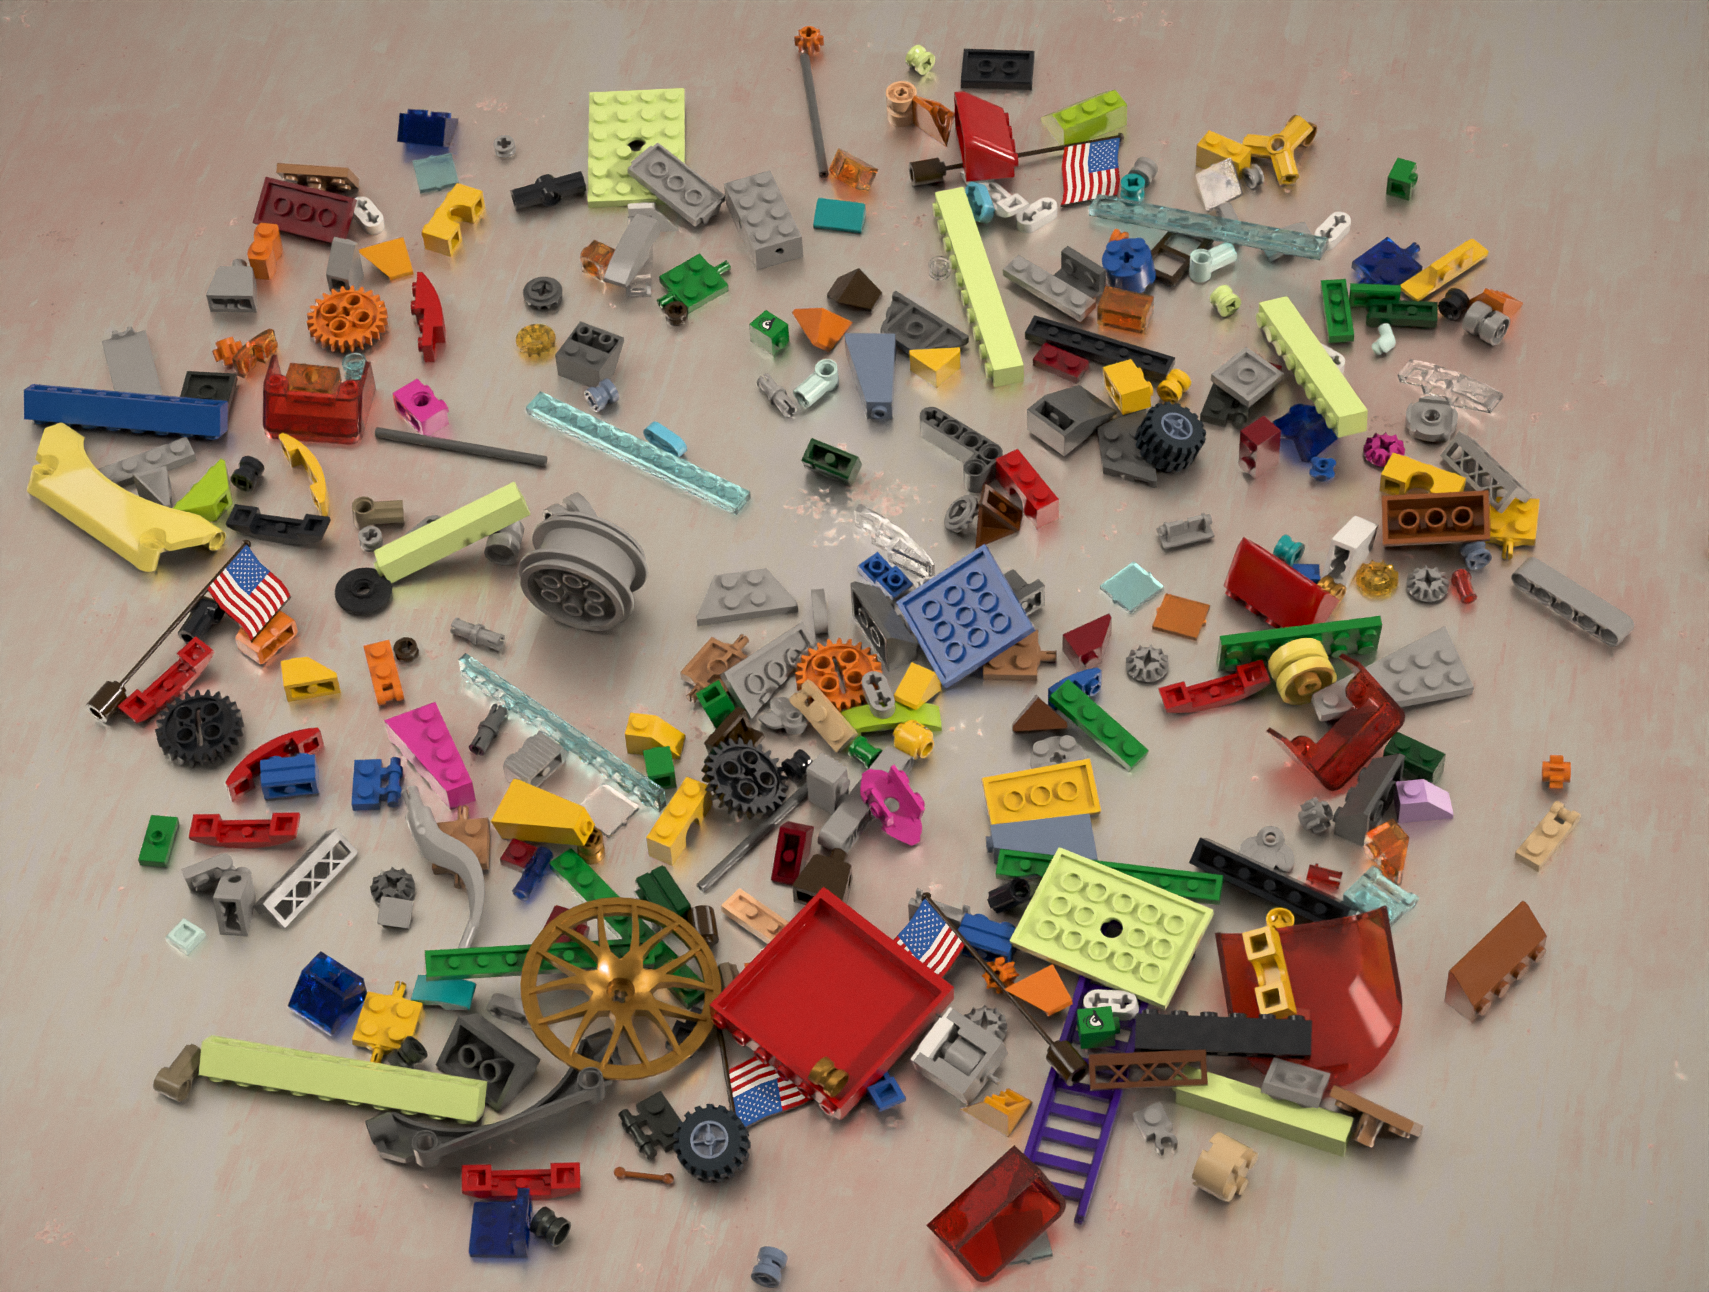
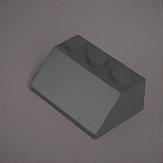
[850,581,919,672]
[1333,753,1405,847]
[436,1013,541,1112]

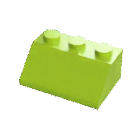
[1040,90,1127,145]

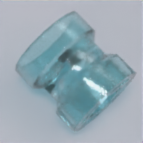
[342,353,370,388]

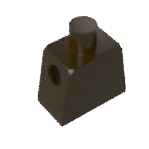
[792,848,853,905]

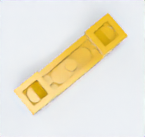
[278,433,330,517]

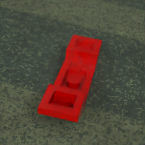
[117,636,214,723]
[1158,660,1271,713]
[225,727,324,802]
[189,812,301,848]
[462,1162,580,1201]

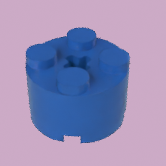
[1102,238,1156,296]

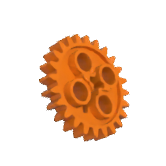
[306,285,388,353]
[795,638,883,712]

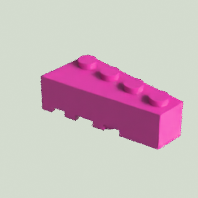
[384,702,476,810]

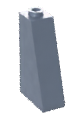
[845,333,896,420]
[985,813,1098,864]

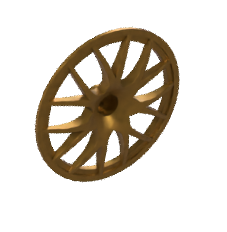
[520,897,721,1081]

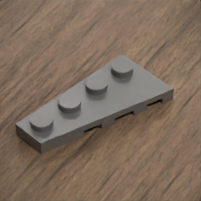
[719,622,816,720]

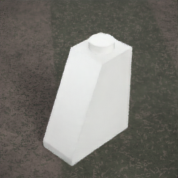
[1321,516,1379,591]

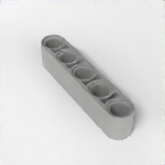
[1511,557,1634,647]
[817,745,914,853]

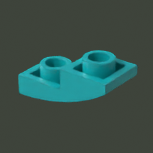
[411,975,477,1010]

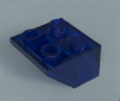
[397,109,459,147]
[288,951,367,1036]

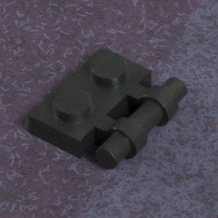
[1200,383,1254,429]
[618,1091,681,1159]

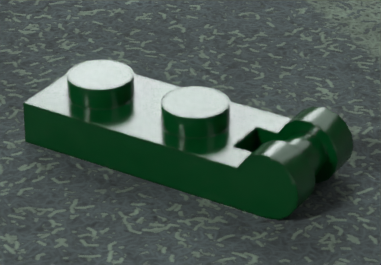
[1366,299,1438,328]

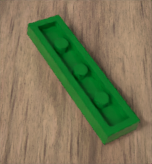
[1049,679,1149,772]

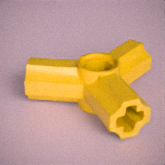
[1242,115,1313,185]

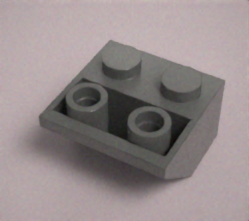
[555,321,624,387]

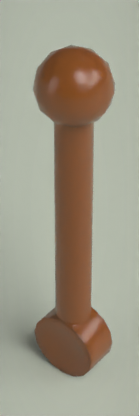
[614,1167,674,1185]

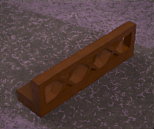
[1088,1049,1208,1091]

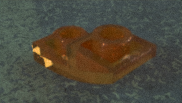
[232,328,278,378]

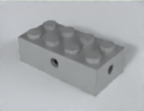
[724,170,803,270]

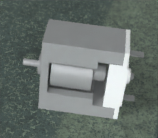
[909,1007,1008,1106]

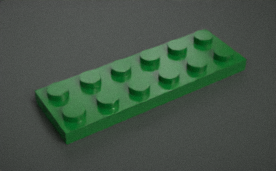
[1216,616,1382,671]

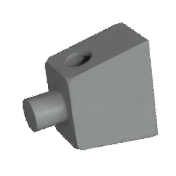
[206,259,257,313]
[213,867,256,936]

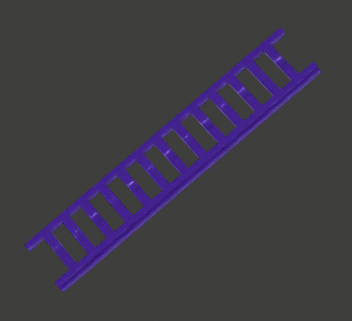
[1010,920,1150,1225]

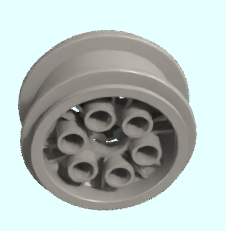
[518,511,648,631]

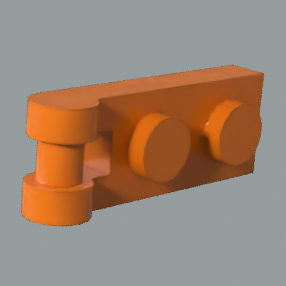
[363,640,404,706]

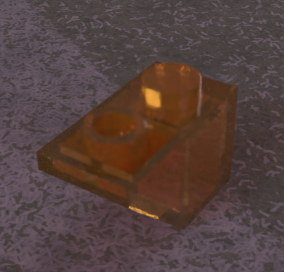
[829,148,878,191]
[1363,818,1409,887]

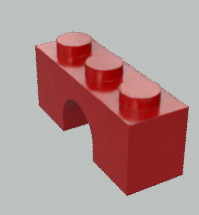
[996,449,1059,530]

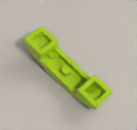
[840,701,942,740]

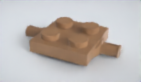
[983,629,1057,681]
[680,634,749,703]
[432,805,490,889]

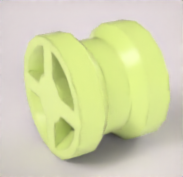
[905,45,935,75]
[1209,285,1241,317]

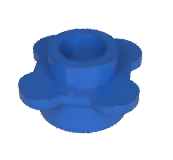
[1309,457,1336,482]

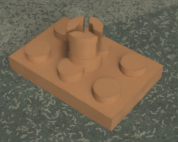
[276,163,359,192]
[1329,1085,1424,1148]

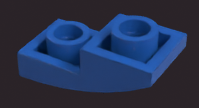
[857,552,913,600]
[1048,668,1102,711]

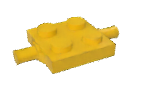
[1484,497,1540,560]
[352,981,423,1063]

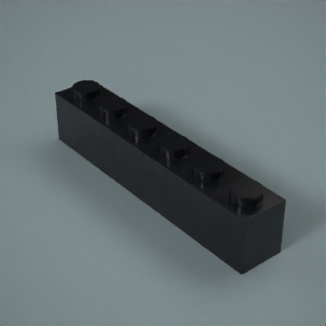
[1189,837,1359,934]
[1135,1009,1312,1060]

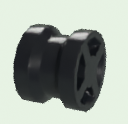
[1438,288,1470,320]
[781,749,813,784]

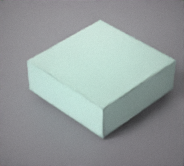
[165,918,206,956]

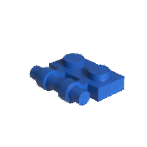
[351,757,403,811]

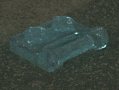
[1343,865,1419,931]

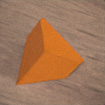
[912,95,955,147]
[1466,288,1523,318]
[792,308,853,353]
[1004,964,1073,1017]

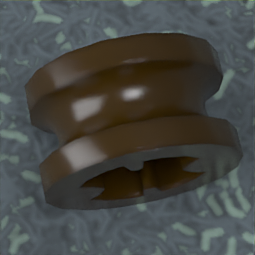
[665,301,688,326]
[393,637,419,663]

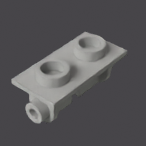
[1156,513,1214,549]

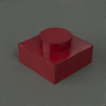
[500,838,538,874]

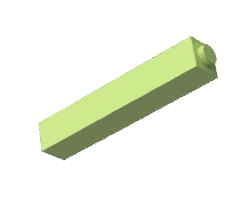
[374,482,531,583]
[1172,1065,1354,1157]

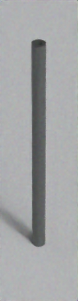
[800,53,829,178]
[375,427,548,466]
[696,782,809,892]

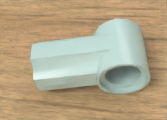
[1189,241,1237,282]
[793,359,839,407]

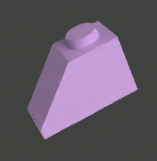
[1393,779,1454,823]

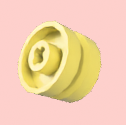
[1268,638,1337,705]

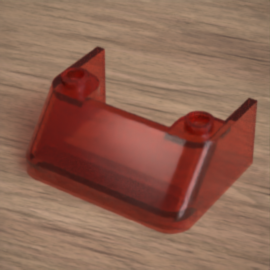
[262,354,376,445]
[1266,653,1405,791]

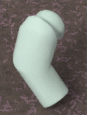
[1372,323,1396,355]

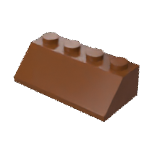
[1382,490,1491,547]
[1444,901,1547,1022]

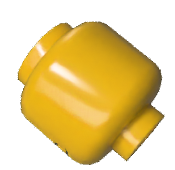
[893,720,934,760]

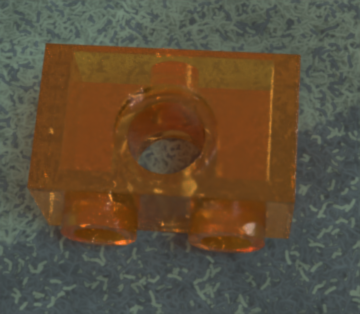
[283,363,342,407]

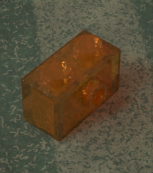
[1097,286,1154,335]

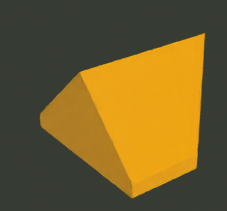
[359,237,414,281]
[960,1088,1033,1137]

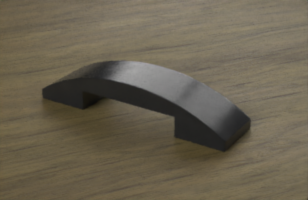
[226,504,331,545]

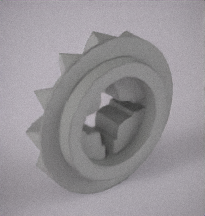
[944,495,979,533]
[1406,565,1449,602]
[1126,644,1169,682]
[964,1005,1007,1041]

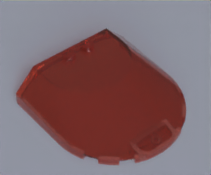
[1215,905,1403,1091]

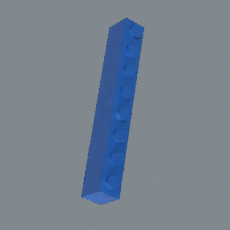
[24,384,228,439]

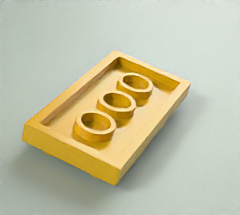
[981,758,1101,825]

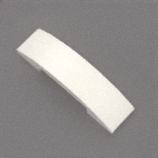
[960,170,1030,218]

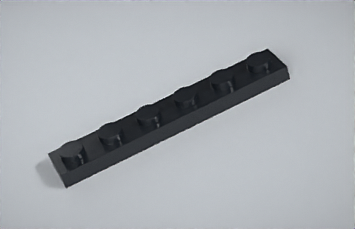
[1025,315,1175,381]

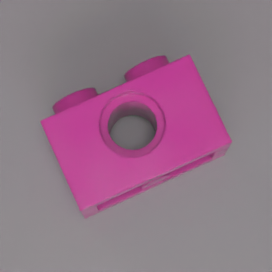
[392,379,449,436]

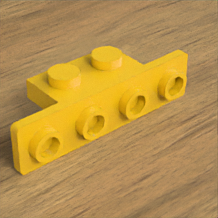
[1401,239,1489,301]

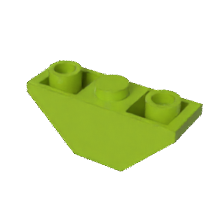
[173,459,233,522]

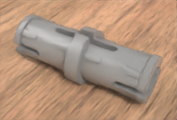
[757,373,798,418]
[450,618,505,651]

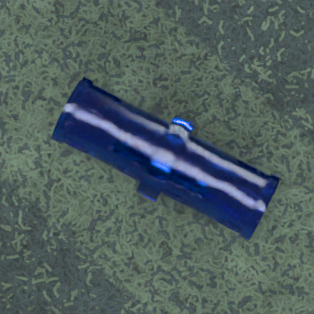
[512,847,554,901]

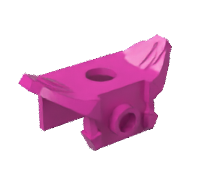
[860,764,925,846]

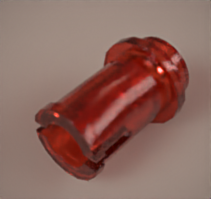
[1451,569,1477,604]
[1306,863,1343,889]

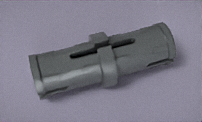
[469,704,508,756]

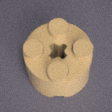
[1192,1132,1258,1202]

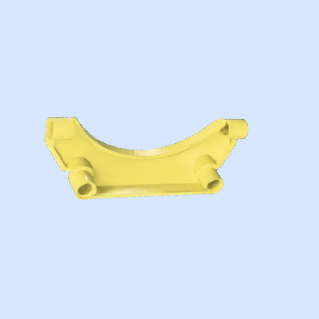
[27,423,226,572]

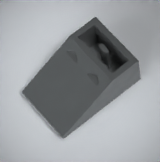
[1027,385,1117,456]

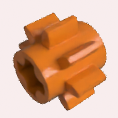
[794,26,824,56]
[212,336,245,366]
[1542,755,1571,789]
[982,957,1019,994]

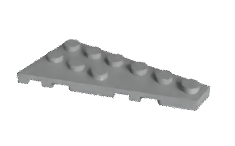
[1311,626,1474,722]

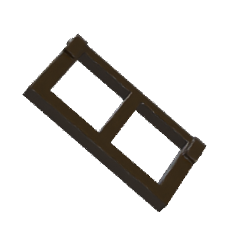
[1151,222,1215,288]

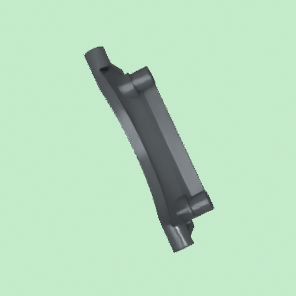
[365,1028,622,1168]

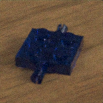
[1351,237,1423,285]

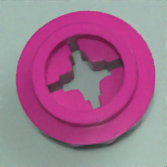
[1363,432,1405,467]

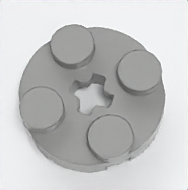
[1405,396,1458,442]
[1030,735,1085,769]

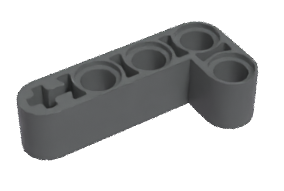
[920,407,1003,493]

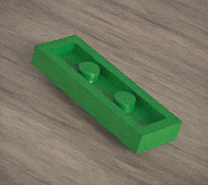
[1320,279,1354,343]

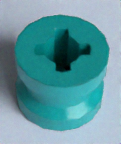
[1120,173,1145,205]
[1273,535,1305,567]

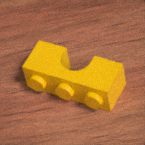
[421,183,485,257]
[1379,453,1466,495]
[646,776,713,866]
[1242,926,1297,1019]

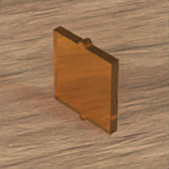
[1152,593,1210,641]

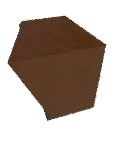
[975,484,1023,549]
[1012,695,1067,731]

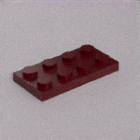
[252,177,357,244]

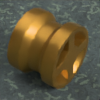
[1317,575,1347,605]

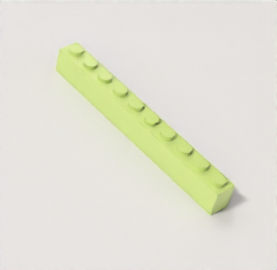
[932,187,1024,387]
[199,1035,487,1124]

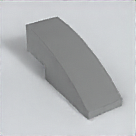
[604,213,660,288]

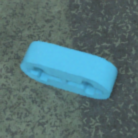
[965,182,994,224]
[643,421,687,460]

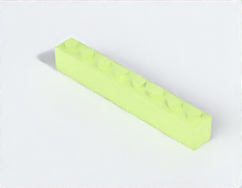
[1256,296,1368,438]

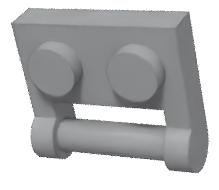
[181,853,236,892]

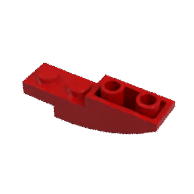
[411,272,446,362]

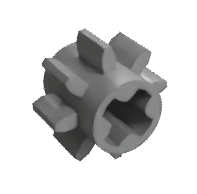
[1298,797,1333,834]

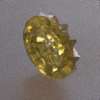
[516,324,556,357]
[1356,559,1399,596]

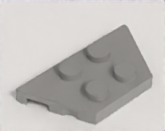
[696,568,798,626]

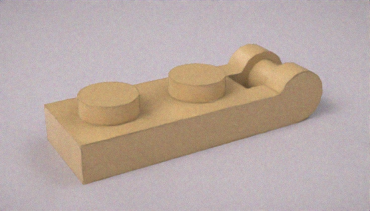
[789,679,858,753]
[1515,801,1581,872]

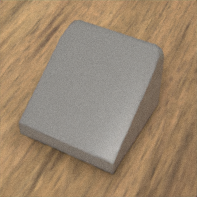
[377,896,413,929]

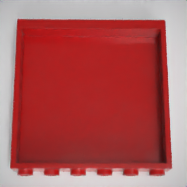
[709,887,954,1120]

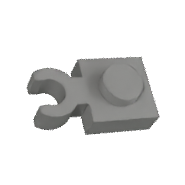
[1133,1102,1178,1156]

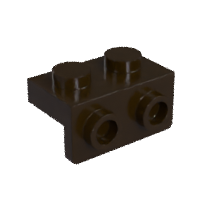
[704,707,765,754]

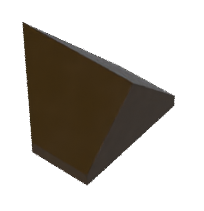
[827,268,882,312]

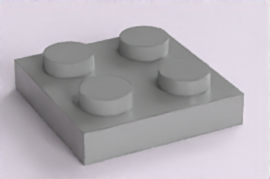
[1211,347,1284,408]
[1261,1058,1330,1109]

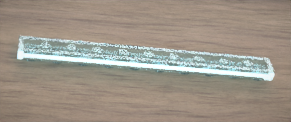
[1088,194,1329,260]
[526,391,751,515]
[458,653,666,812]

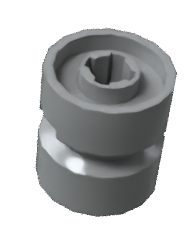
[1462,301,1510,346]
[484,521,525,565]

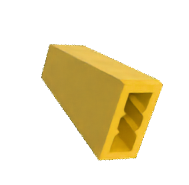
[491,779,595,846]

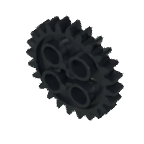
[155,689,244,767]
[701,738,789,820]

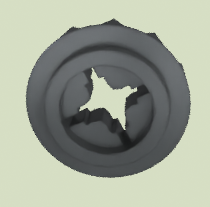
[523,277,563,309]
[370,867,415,904]

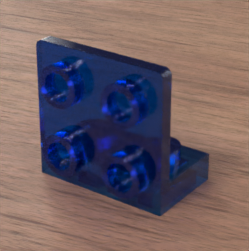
[1272,403,1340,463]
[468,1188,533,1258]

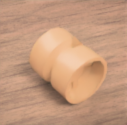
[886,81,917,127]

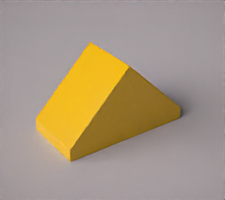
[909,347,961,388]
[894,662,942,710]

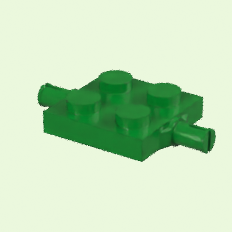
[656,253,731,314]

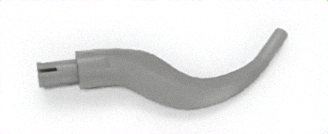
[401,786,485,948]

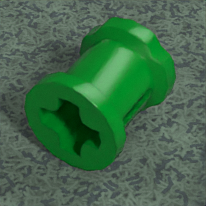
[848,736,883,769]

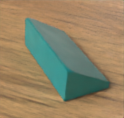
[813,198,866,233]

